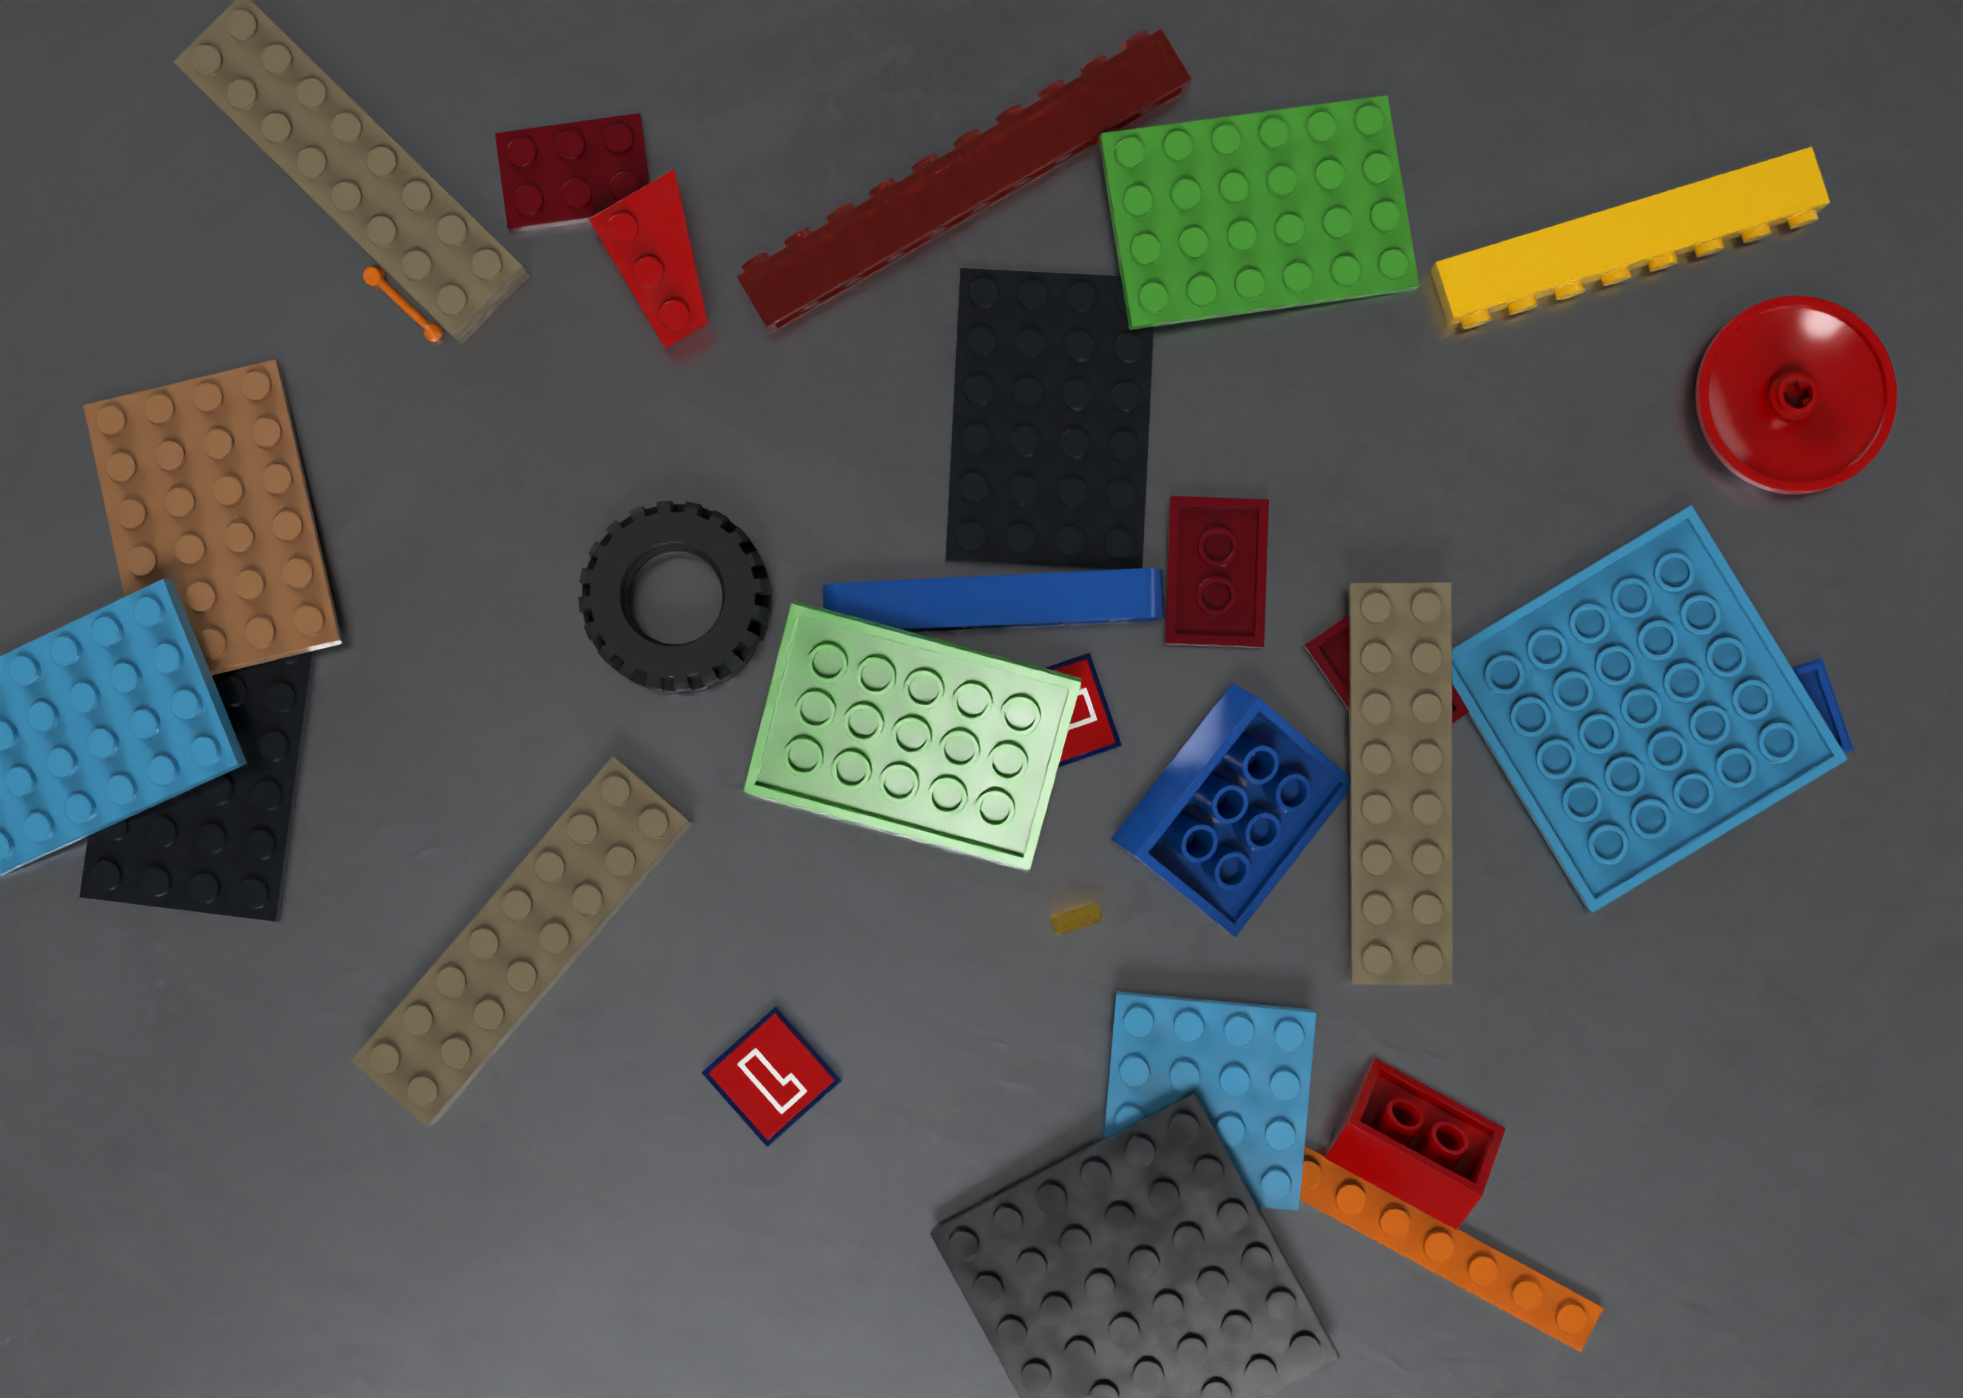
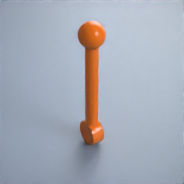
[363,265,443,342]

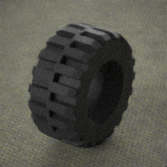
[578,500,772,694]

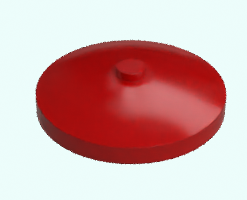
[1695,296,1897,494]

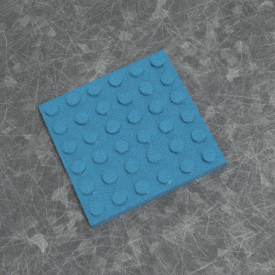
[1452,505,1848,913]

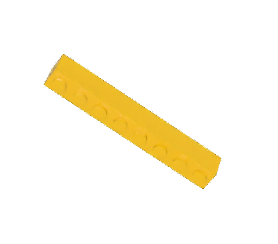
[1430,147,1830,329]

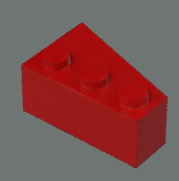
[588,169,708,349]

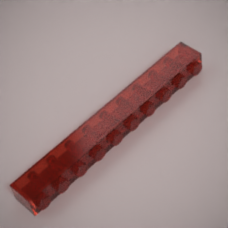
[737,29,1192,335]

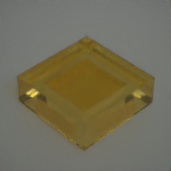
[1049,902,1103,935]

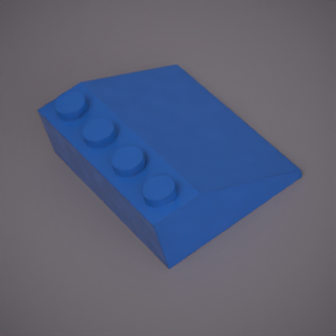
[1111,683,1349,937]

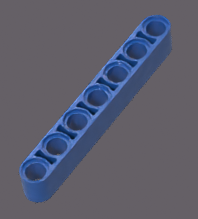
[822,568,1165,632]

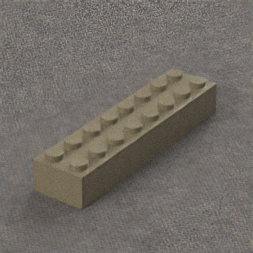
[174,0,530,345]
[1349,582,1453,985]
[350,756,693,1127]

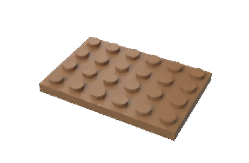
[83,359,343,675]

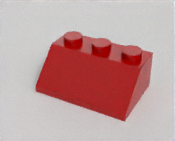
[1325,1058,1506,1230]

